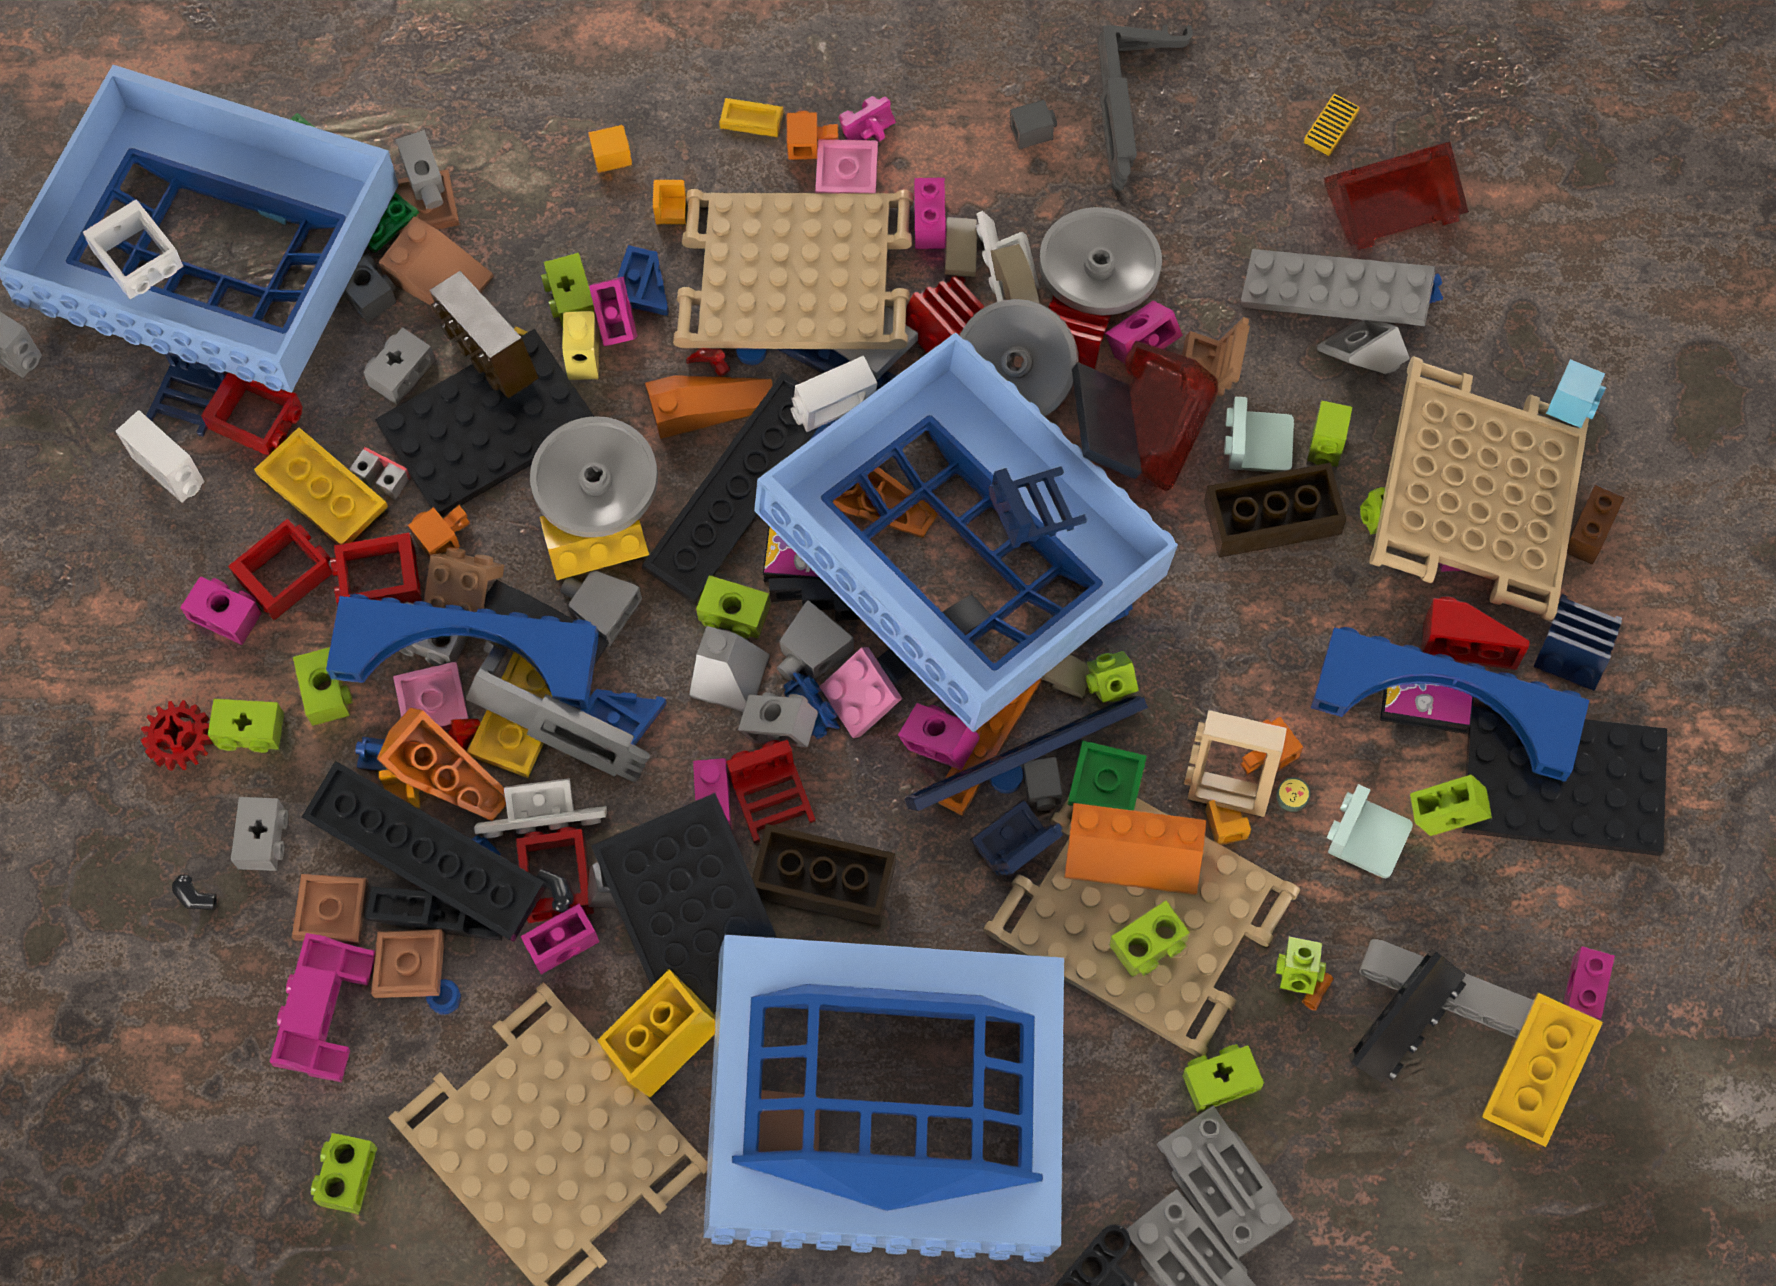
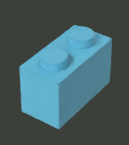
[1546,359,1606,428]

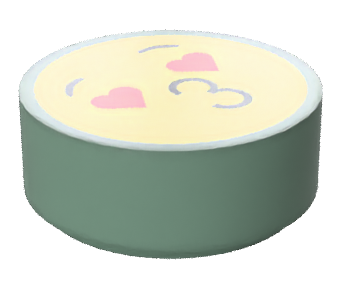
[1276,778,1310,812]

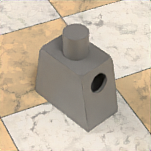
[395,130,445,209]
[560,571,642,647]
[777,600,854,681]

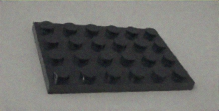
[375,329,594,517]
[1462,706,1668,856]
[591,793,777,1013]

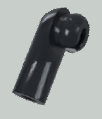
[537,868,574,913]
[172,874,217,910]

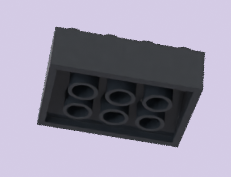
[1349,949,1466,1083]

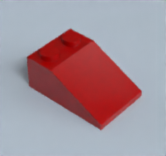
[1421,597,1529,670]

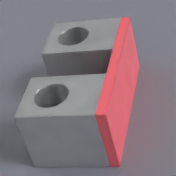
[350,447,411,500]

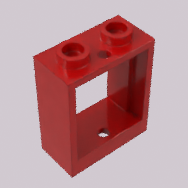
[201,372,303,456]
[228,518,333,621]
[330,532,422,605]
[516,827,594,923]

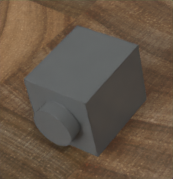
[1010,100,1057,149]
[1023,757,1062,811]

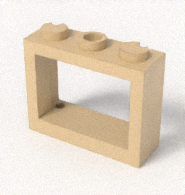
[1184,710,1287,817]

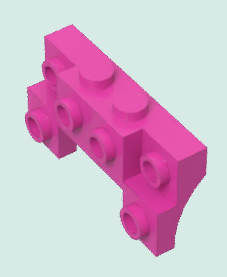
[270,933,375,1082]

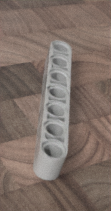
[1359,939,1534,1038]

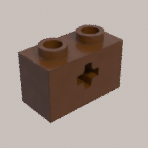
[1567,485,1624,565]

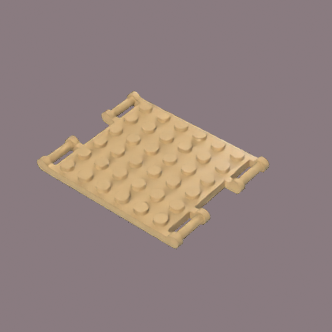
[673,189,914,349]
[1369,356,1589,622]
[983,797,1300,1057]
[388,982,707,1286]

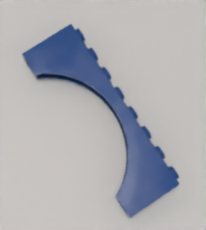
[326,594,599,709]
[1311,627,1590,781]

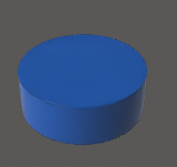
[736,348,767,365]
[990,766,1023,794]
[426,979,461,1015]

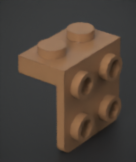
[424,548,505,612]

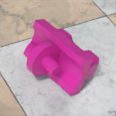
[838,96,896,142]

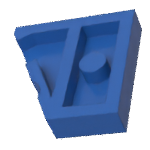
[617,245,669,316]
[580,689,666,745]

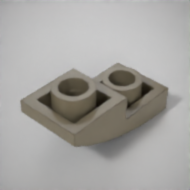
[944,217,977,277]
[990,244,1040,303]
[1041,654,1090,698]

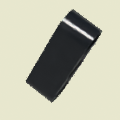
[1055,1224,1139,1286]

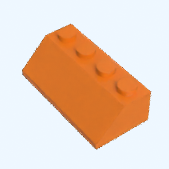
[1064,803,1206,895]

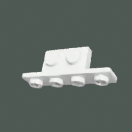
[976,211,1040,302]
[474,778,607,838]

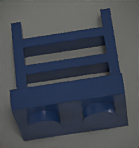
[146,352,228,437]
[989,466,1087,548]
[1533,594,1622,691]
[970,800,1063,876]

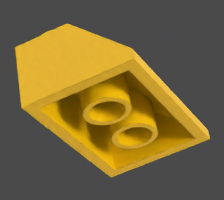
[539,516,649,580]
[597,969,716,1097]

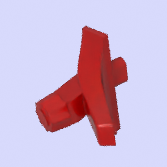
[686,348,731,377]
[447,718,481,751]

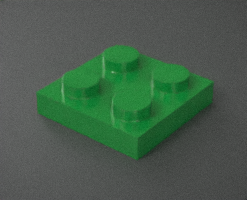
[1067,741,1147,811]

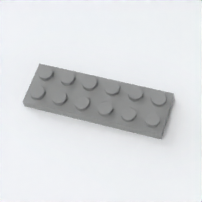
[1241,249,1435,326]

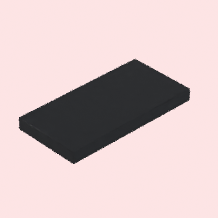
[1072,362,1142,479]

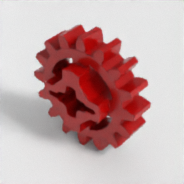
[141,700,213,771]

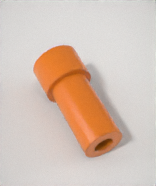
[1302,972,1334,1010]

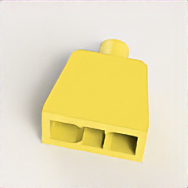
[562,311,600,380]

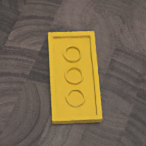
[254,427,388,545]
[467,652,552,778]
[1481,992,1603,1147]

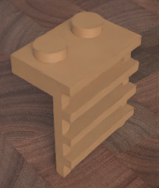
[1175,317,1250,403]

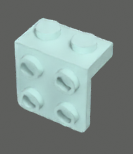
[1224,396,1294,473]
[1327,784,1413,878]

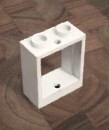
[83,199,184,299]
[791,356,877,432]
[116,410,205,503]

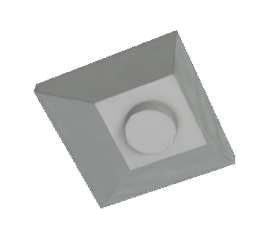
[1316,319,1410,374]
[689,626,770,712]

